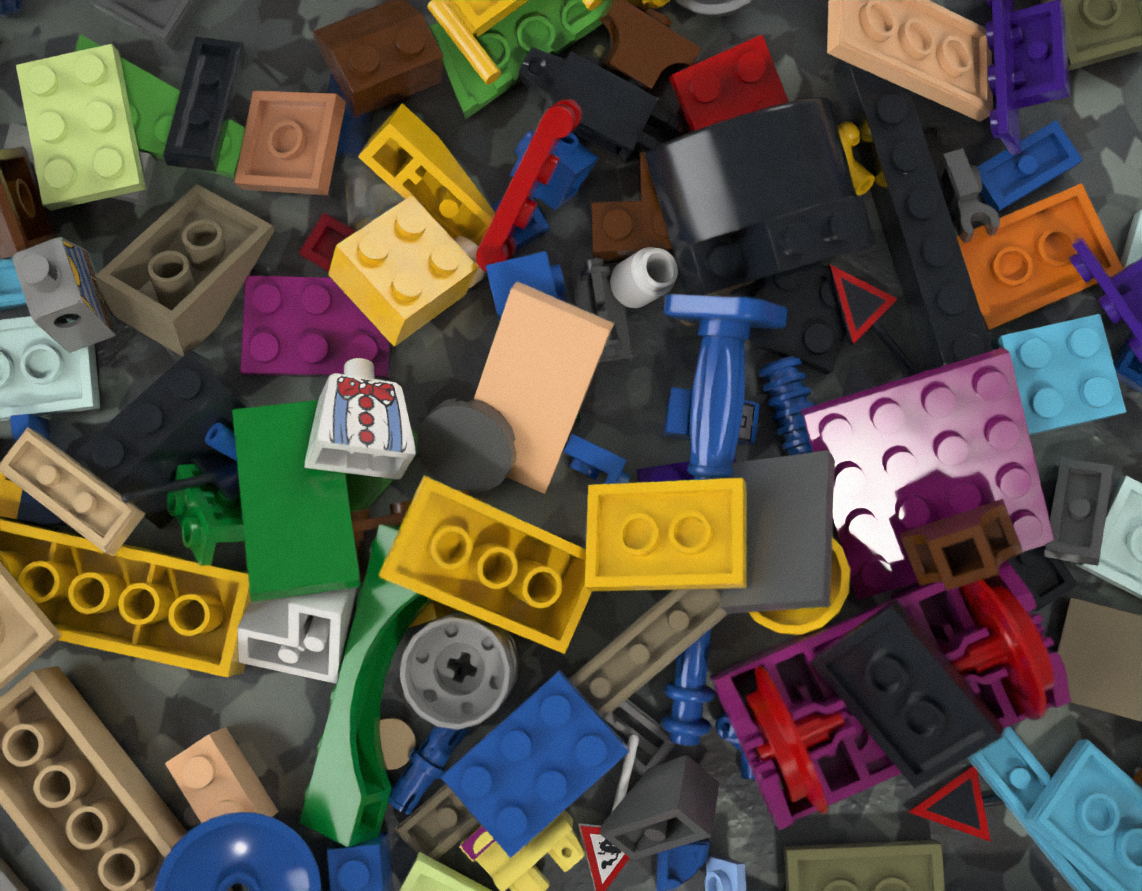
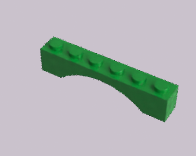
[300,524,435,847]

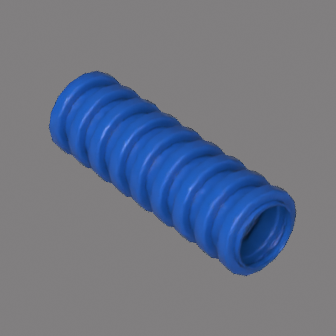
[758,356,815,455]

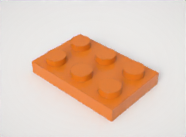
[957,183,1123,332]

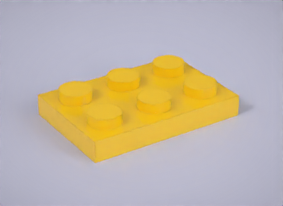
[585,478,747,591]

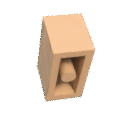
[165,727,279,823]

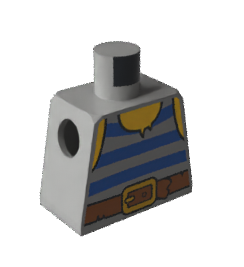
[12,237,116,353]

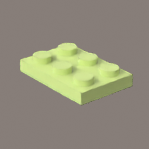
[16,44,146,211]

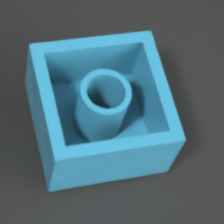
[991,314,1126,436]

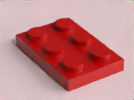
[669,34,789,132]

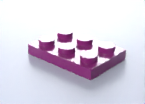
[240,276,392,379]

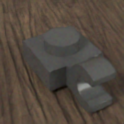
[937,148,1000,243]

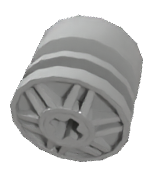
[400,611,521,729]

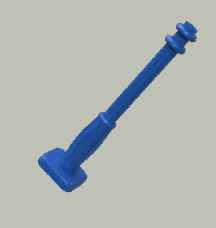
[660,294,788,745]

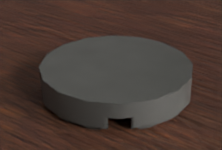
[417,398,517,493]

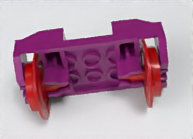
[709,560,1071,830]

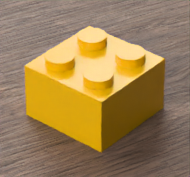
[328,195,479,347]

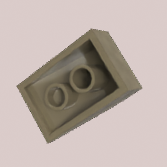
[95,184,274,357]

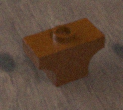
[599,0,702,89]
[901,499,1023,591]

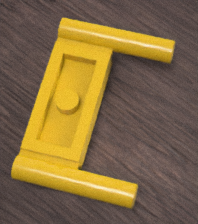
[427,0,604,85]

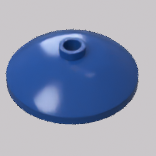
[154,812,321,891]

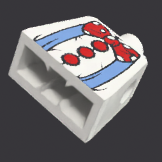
[305,358,416,480]

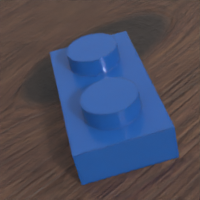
[977,120,1083,213]

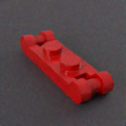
[476,99,582,272]

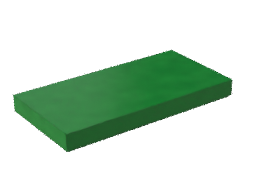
[232,400,360,602]

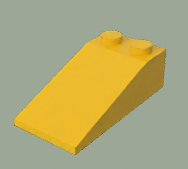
[378,476,592,654]

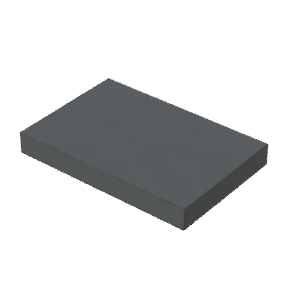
[720,450,835,614]

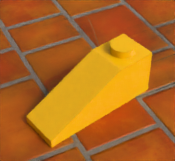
[358,103,495,247]

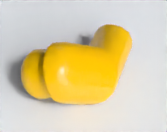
[838,121,875,195]

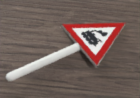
[578,735,639,891]

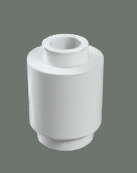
[610,247,678,308]

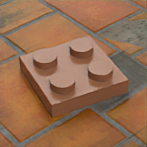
[234,91,346,195]

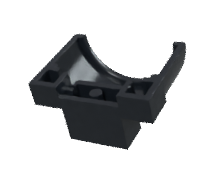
[646,97,876,296]

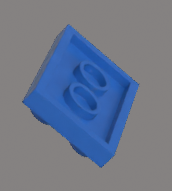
[441,670,629,858]

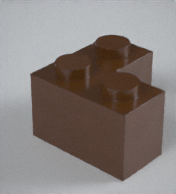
[591,152,676,264]

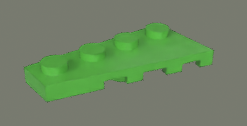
[429,0,611,119]
[74,34,245,179]

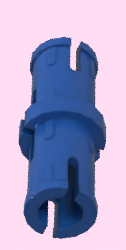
[388,726,470,815]

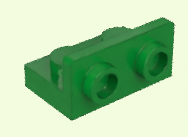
[166,464,245,566]

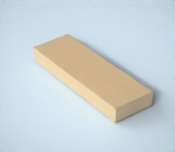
[0,427,146,556]

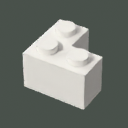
[237,587,358,684]

